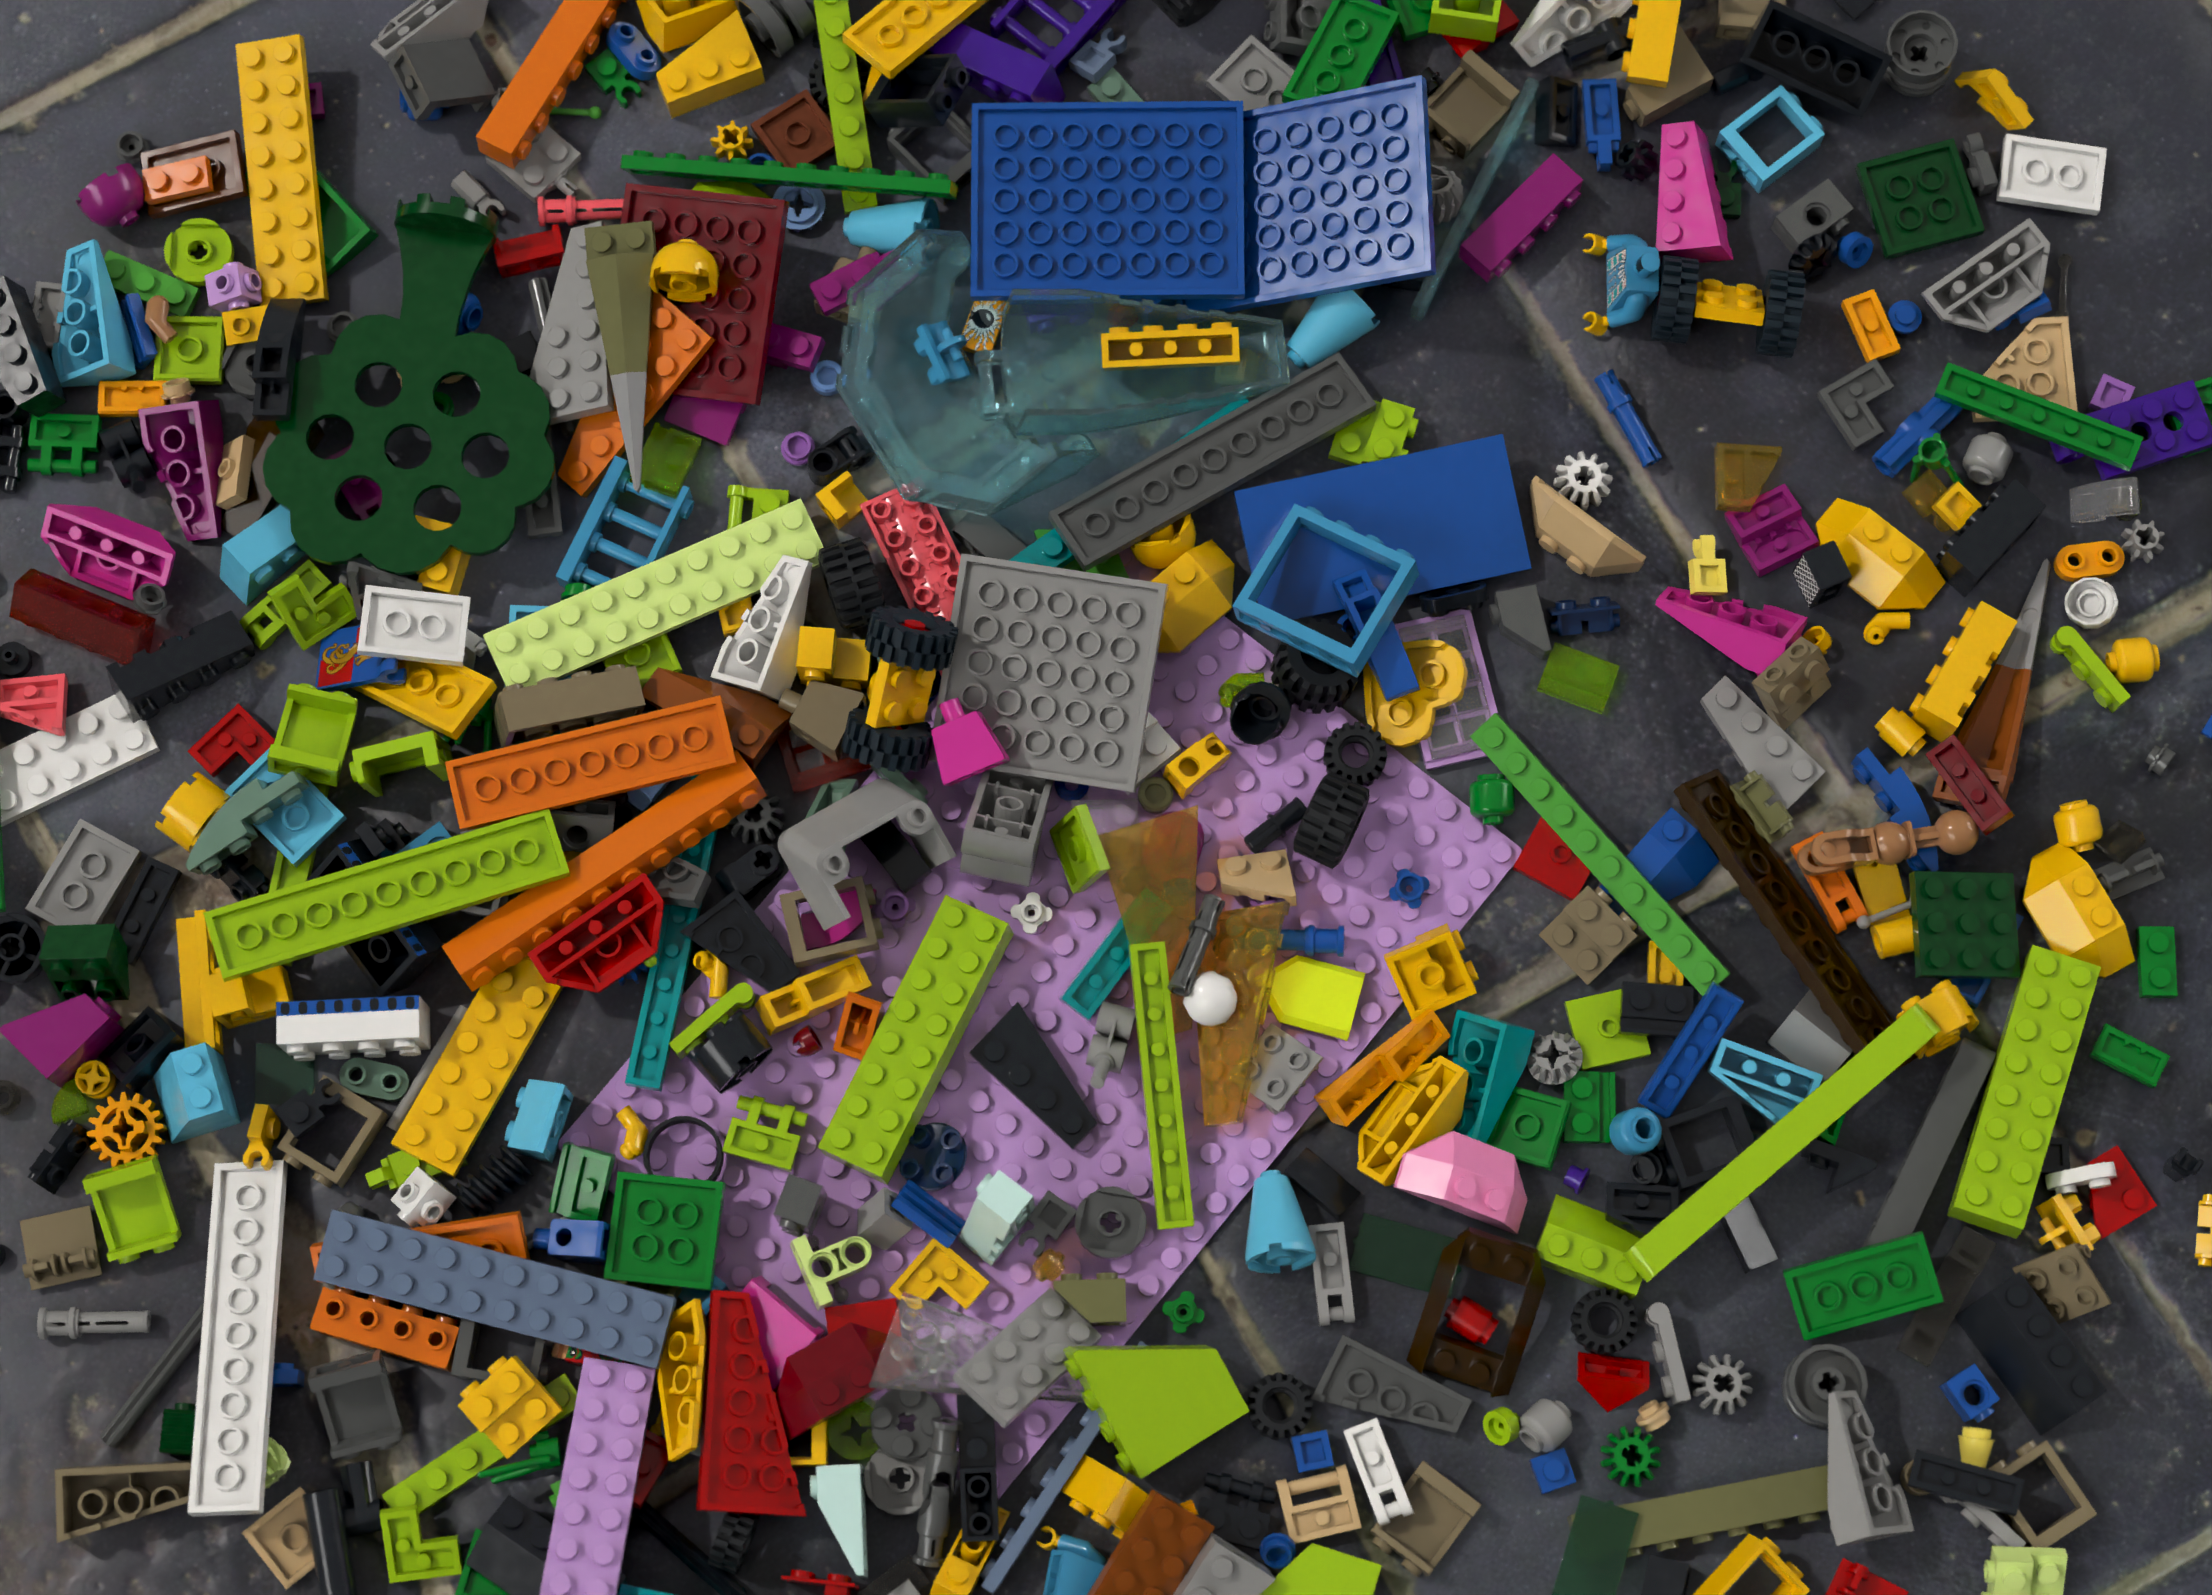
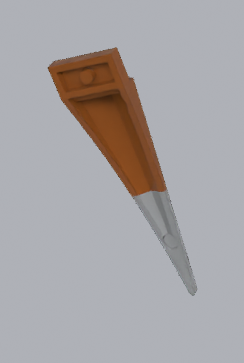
[1932,558,2051,806]

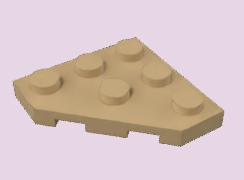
[1972,316,2078,422]

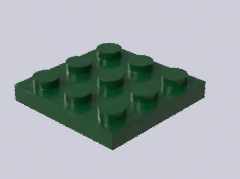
[1855,138,1985,260]
[1909,871,2021,979]

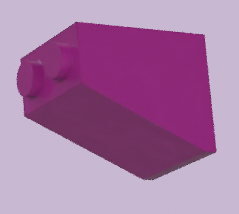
[0,994,124,1090]

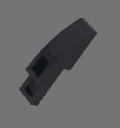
[252,298,306,421]
[957,1393,999,1542]

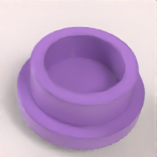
[781,432,815,466]

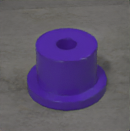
[1563,1165,1590,1195]

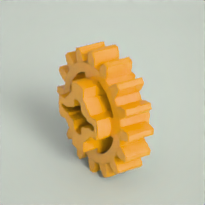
[87,1092,167,1167]

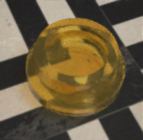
[1032,1248,1065,1282]

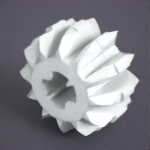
[1553,451,1613,511]

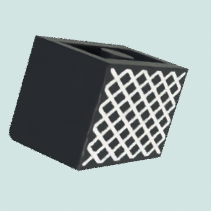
[1792,541,1852,609]

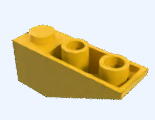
[929,1506,1011,1595]

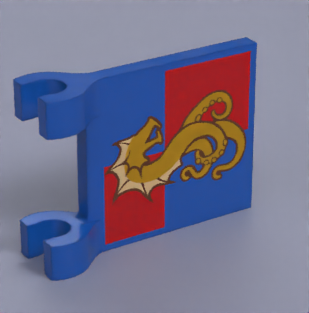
[315,625,407,692]

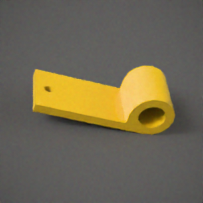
[1853,862,1914,959]

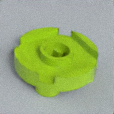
[164,218,234,286]

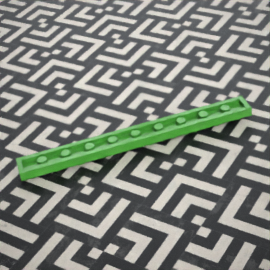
[1470,713,1731,996]

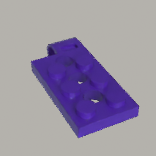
[2048,380,2212,482]

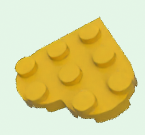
[1363,639,1468,748]

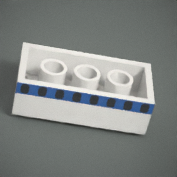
[276,995,431,1061]

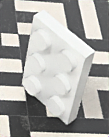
[1996,133,2107,216]
[357,585,471,667]

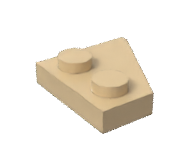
[1217,849,1297,906]

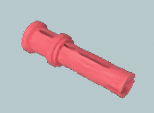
[538,195,624,227]

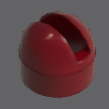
[793,1025,823,1056]

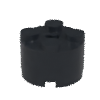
[687,1010,773,1094]

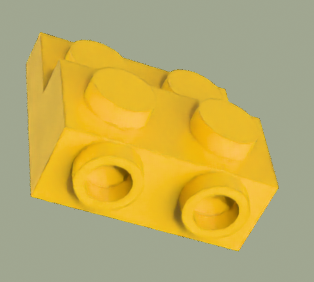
[1384,923,1479,1020]
[457,1355,564,1459]

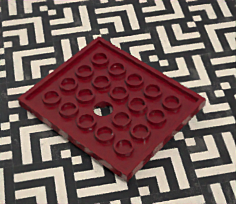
[620,183,789,406]

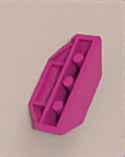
[40,503,176,600]

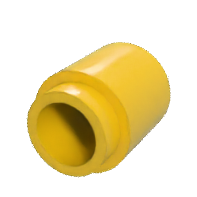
[1874,707,1927,758]

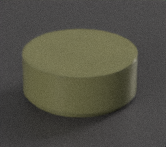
[1138,777,1173,814]

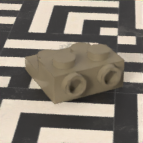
[1751,636,1831,730]
[1539,885,1639,985]

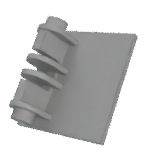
[1228,1023,1324,1115]

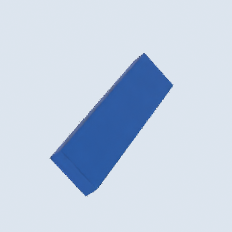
[1637,982,1744,1118]

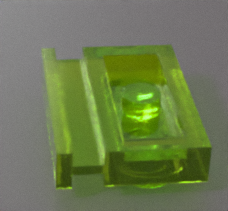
[630,422,702,499]
[1536,642,1620,715]

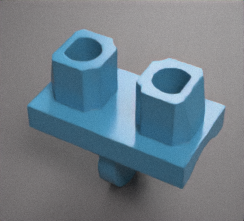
[913,320,971,386]

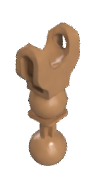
[1797,810,1979,876]

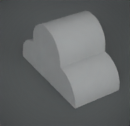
[960,770,1054,887]

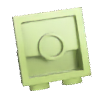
[1981,1546,2068,1595]

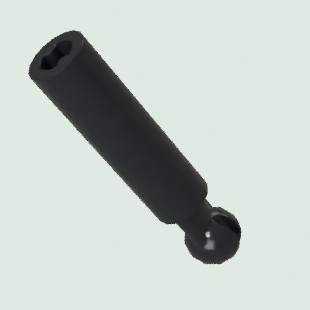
[302,1487,358,1595]

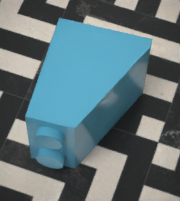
[153,1042,241,1144]

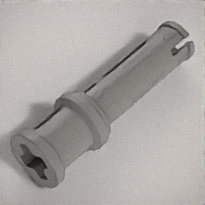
[37,1307,151,1340]

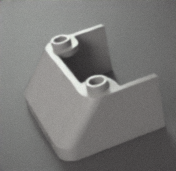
[778,779,957,931]

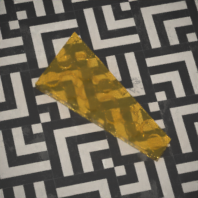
[1098,805,1198,1034]
[1190,901,1290,1127]

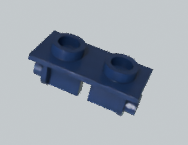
[1547,596,1620,636]

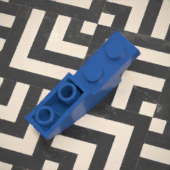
[1333,568,1420,702]
[1851,747,1938,872]

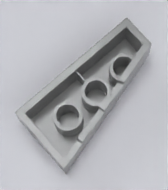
[1173,1533,1276,1595]

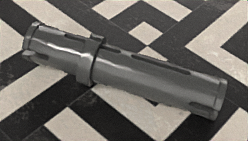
[1168,894,1226,997]

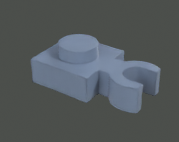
[1068,27,1127,84]

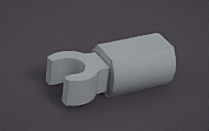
[451,170,506,216]

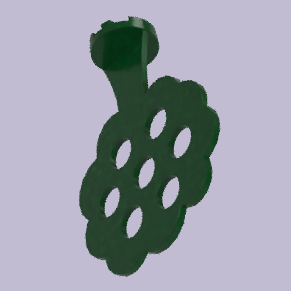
[262,193,555,576]

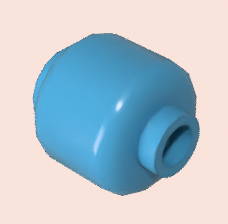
[1609,1107,1662,1156]

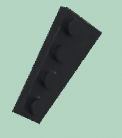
[969,1002,1097,1150]

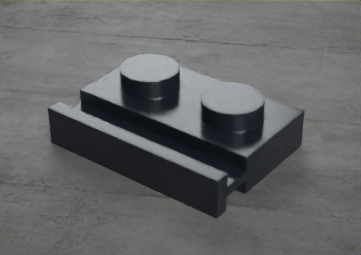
[1619,981,1694,1039]

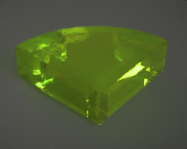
[52,1079,90,1125]

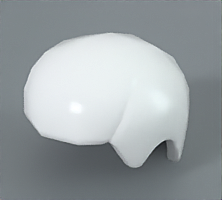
[2064,577,2118,629]
[1183,970,1238,1026]

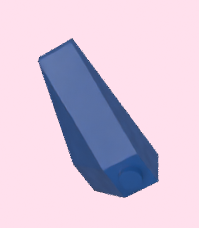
[1600,807,1719,921]

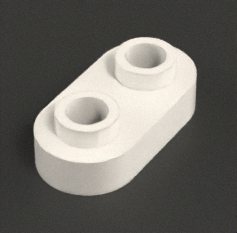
[2045,1162,2117,1196]

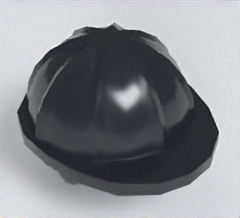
[1229,681,1292,745]

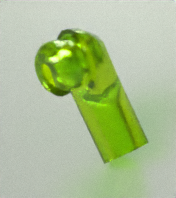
[1218,672,1265,708]

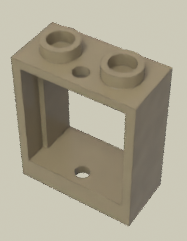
[779,876,884,968]
[277,1075,389,1189]
[1988,1439,2097,1548]

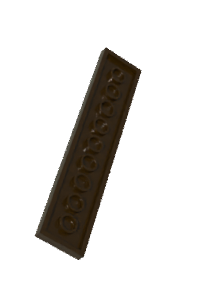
[1673,768,1918,1074]

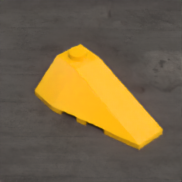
[636,0,740,53]
[656,1298,708,1462]

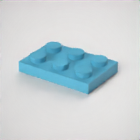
[224,748,347,868]

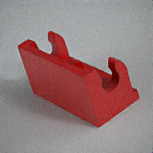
[493,224,565,278]

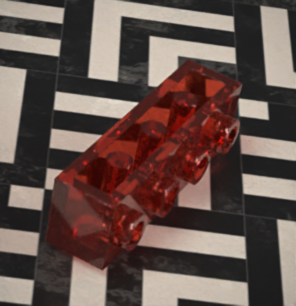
[9,568,156,665]

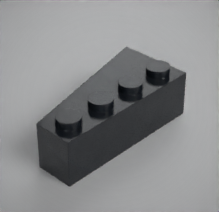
[0,275,67,418]

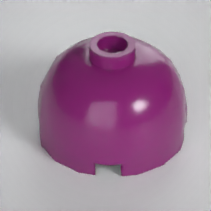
[76,163,145,228]

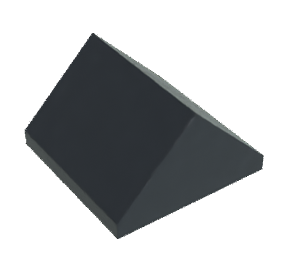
[98,1006,185,1093]

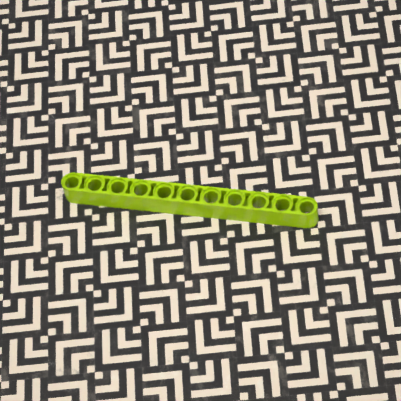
[1623,1003,1941,1282]

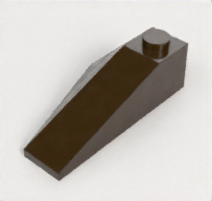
[221,418,325,537]

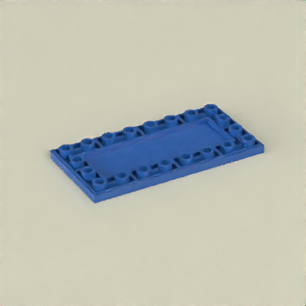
[1233,434,1532,620]

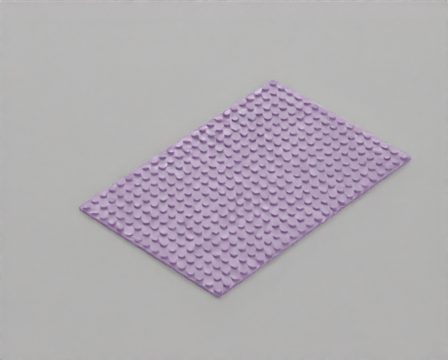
[558,547,1522,1500]

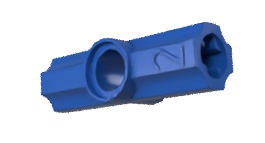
[1872,397,1964,479]

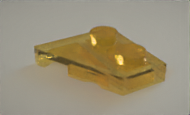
[1714,443,1782,512]

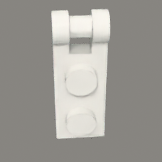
[1343,1418,1414,1527]

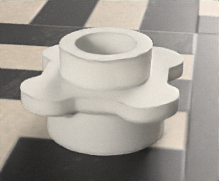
[1010,892,1053,934]

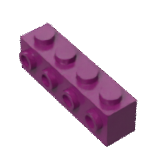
[1458,153,1583,283]

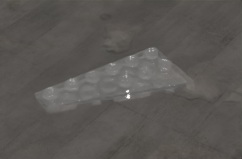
[869,1292,1085,1403]

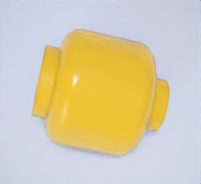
[2105,637,2160,684]
[2053,799,2103,853]

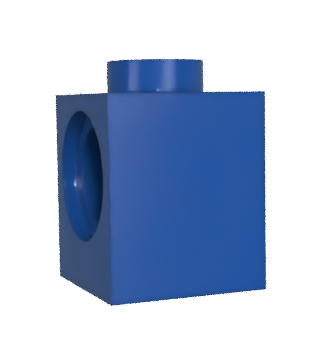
[1939,1363,2000,1423]

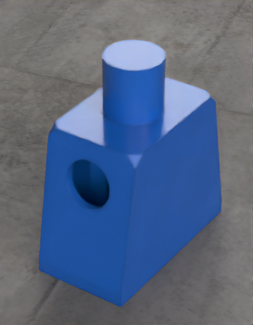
[533,1219,611,1265]

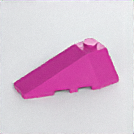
[1655,586,1808,676]

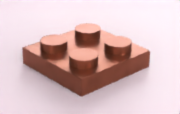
[750,89,835,168]

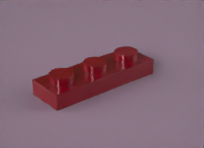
[1925,734,2015,836]

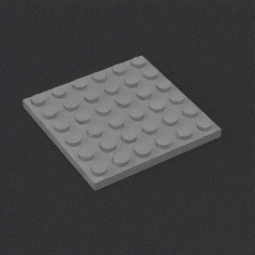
[928,553,1169,793]

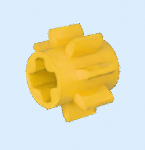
[710,120,754,163]

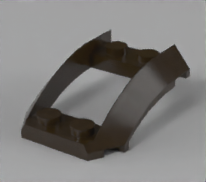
[1406,1227,1546,1398]

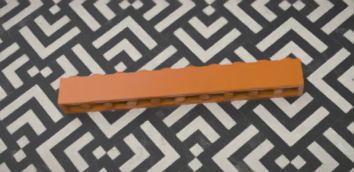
[441,750,767,992]

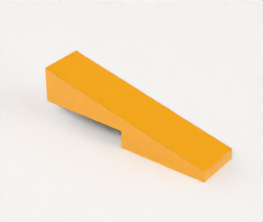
[1314,1008,1451,1127]

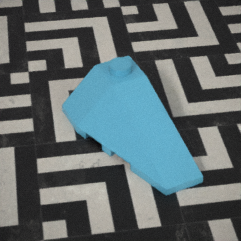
[52,239,136,387]

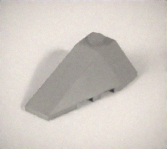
[1828,1390,1914,1546]

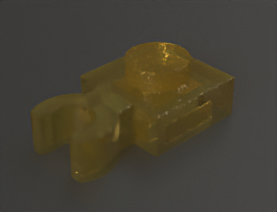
[1901,469,1950,533]

